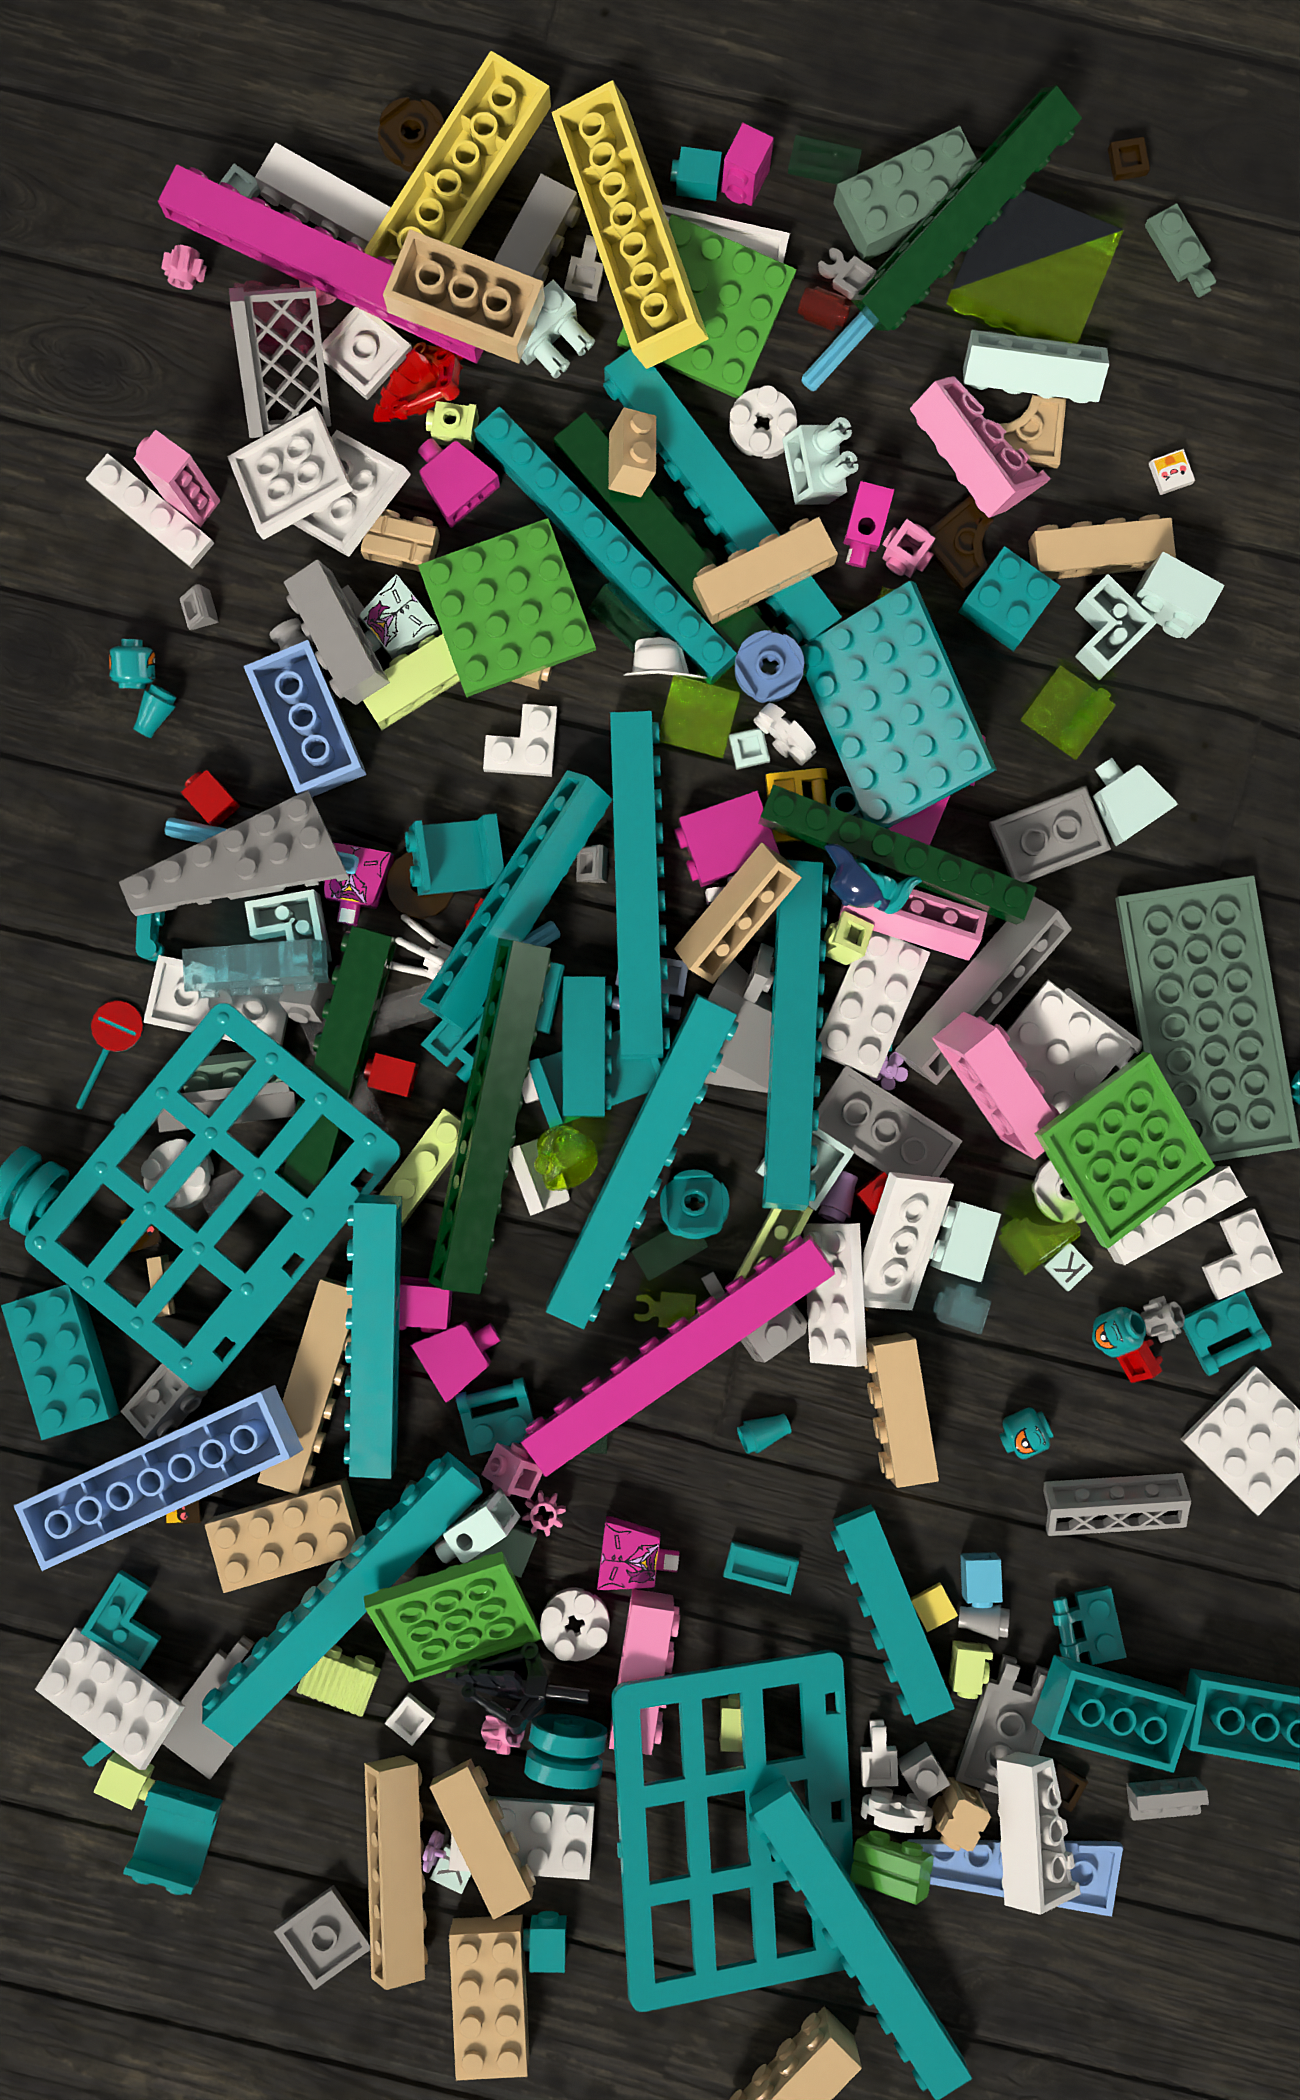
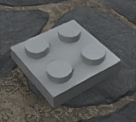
[274,1885,370,1990]

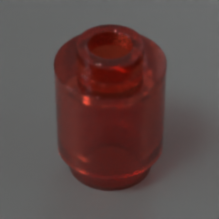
[797,286,851,331]

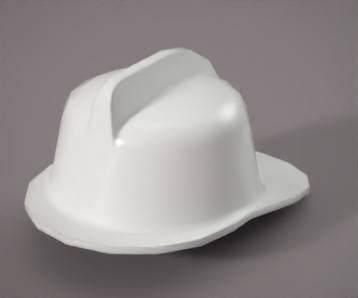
[624,637,707,679]

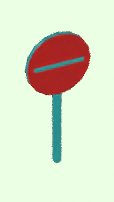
[76,1001,144,1110]

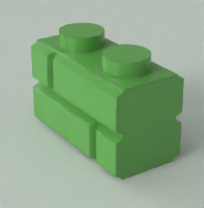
[850,1831,934,1905]

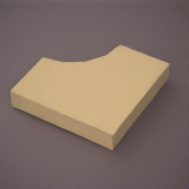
[1000,395,1066,468]

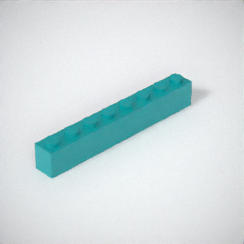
[419,770,613,1031]
[344,1194,402,1479]

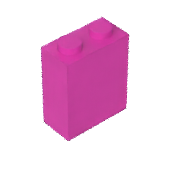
[674,791,780,887]

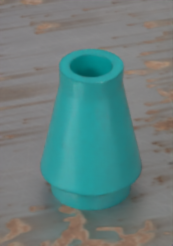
[133,684,177,738]
[737,1413,792,1454]

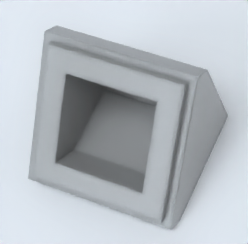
[180,584,219,630]
[576,845,608,883]

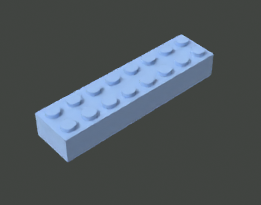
[14,1385,303,1571]

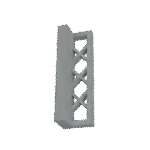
[158,1082,298,1132]
[1043,1473,1191,1536]

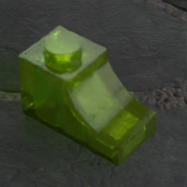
[999,1217,1081,1276]

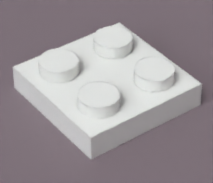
[322,307,412,400]

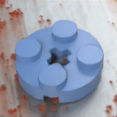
[735,630,804,703]

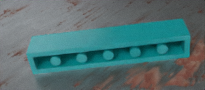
[830,1504,955,1725]

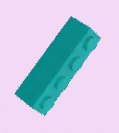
[562,976,612,1117]

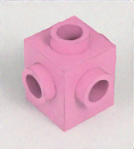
[882,519,935,578]
[482,1442,543,1499]

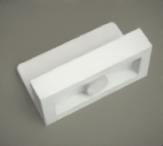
[509,1137,570,1216]

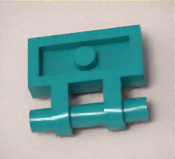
[421,1006,484,1083]
[1052,1585,1126,1665]

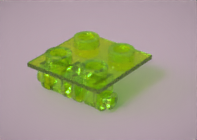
[1020,665,1116,760]
[659,675,740,758]

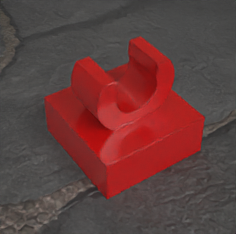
[1117,1339,1163,1383]

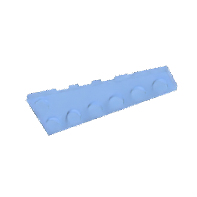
[907,1839,1123,1917]

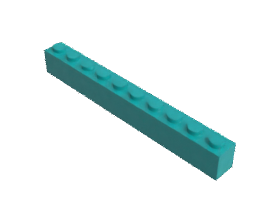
[603,349,842,645]
[474,406,737,686]
[610,711,670,1059]
[762,860,829,1211]
[546,993,739,1329]
[202,1452,483,1747]
[748,1776,972,2100]

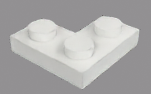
[483,704,558,777]
[1202,1208,1283,1300]

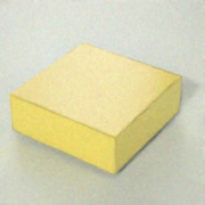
[910,1582,958,1632]

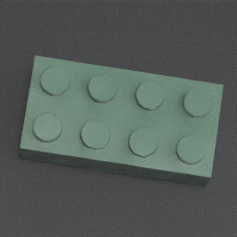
[833,126,977,262]

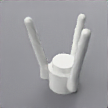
[390,914,453,980]

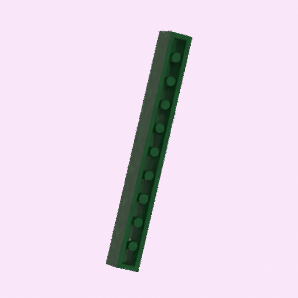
[554,412,807,704]
[428,938,551,1294]

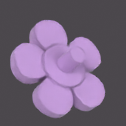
[869,1052,908,1090]
[423,1830,446,1873]

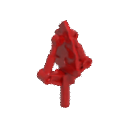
[373,342,463,422]

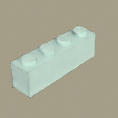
[963,330,1109,403]

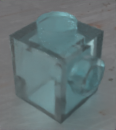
[934,1283,992,1334]

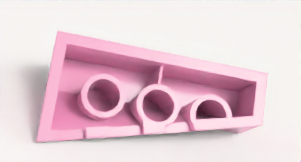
[910,376,1051,518]

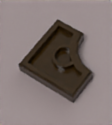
[928,495,994,591]

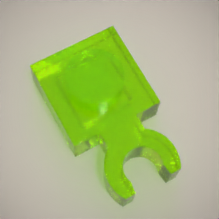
[635,1291,696,1328]

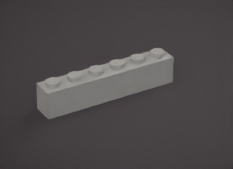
[895,897,1072,1085]

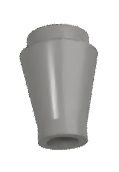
[958,1604,1010,1640]

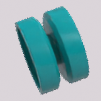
[0,1146,69,1236]
[524,1714,607,1789]

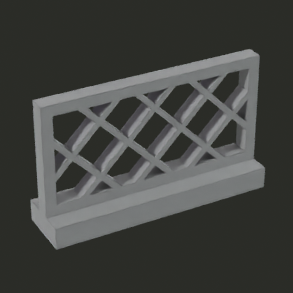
[229,287,331,438]

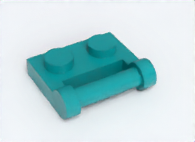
[1183,1290,1272,1376]
[455,1377,534,1456]

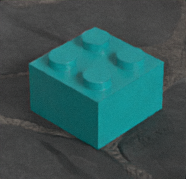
[958,546,1061,651]

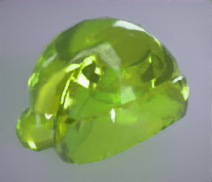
[534,1125,598,1191]

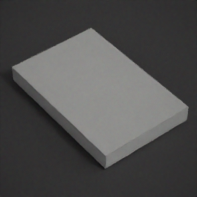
[989,786,1111,883]

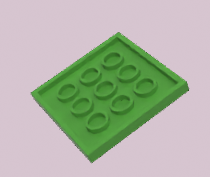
[617,214,797,399]
[418,518,596,697]
[1034,1052,1215,1249]
[364,1551,542,1683]

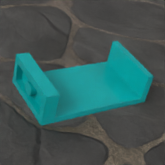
[529,1030,665,1128]

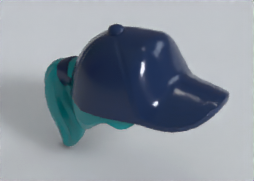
[824,844,922,915]

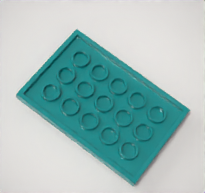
[800,581,997,829]

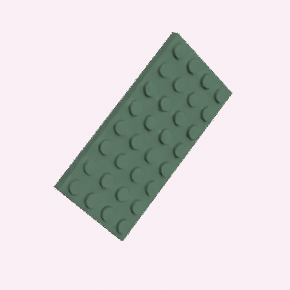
[1115,876,1300,1162]

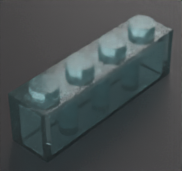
[182,939,328,999]

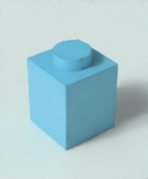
[960,1552,1003,1608]

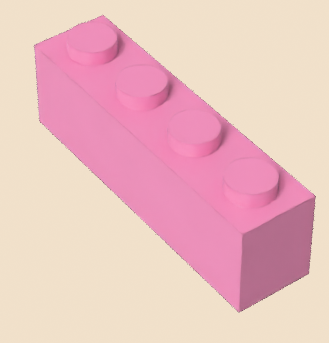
[134,430,220,528]
[838,889,987,961]

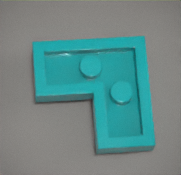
[81,1570,161,1670]

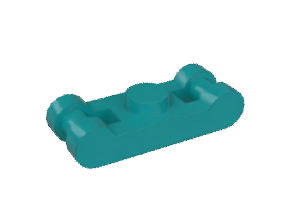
[135,911,165,962]

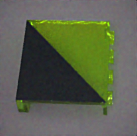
[946,190,1124,344]

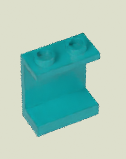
[405,814,504,896]
[123,1780,223,1895]

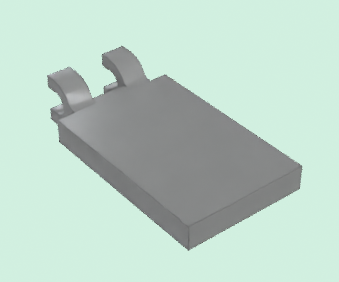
[162,1635,255,1780]
[954,1654,1049,1794]

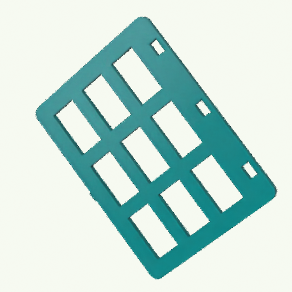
[25,1003,401,1391]
[612,1650,855,2012]

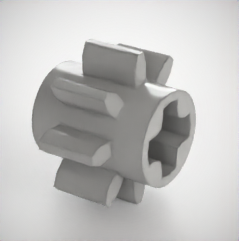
[1140,1296,1185,1343]

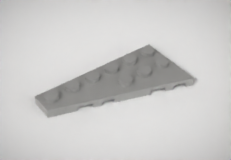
[119,790,350,916]

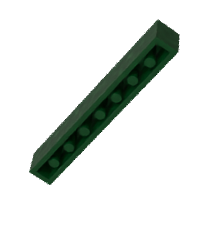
[851,85,1082,331]
[758,784,1037,925]
[278,926,397,1198]

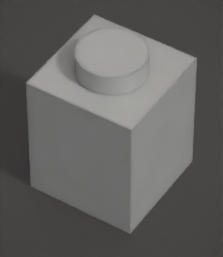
[279,965,335,1023]
[897,1742,950,1804]

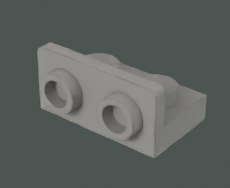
[121,1364,208,1441]
[1126,1777,1209,1820]

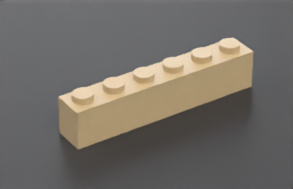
[258,1277,352,1495]
[364,1755,428,1990]

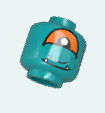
[109,639,155,689]
[1092,1307,1146,1357]
[999,1407,1054,1460]

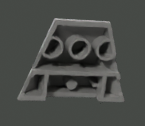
[704,959,772,1093]

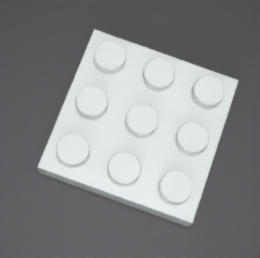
[227,407,353,540]
[293,430,411,557]
[1006,980,1132,1114]
[1181,1366,1300,1516]

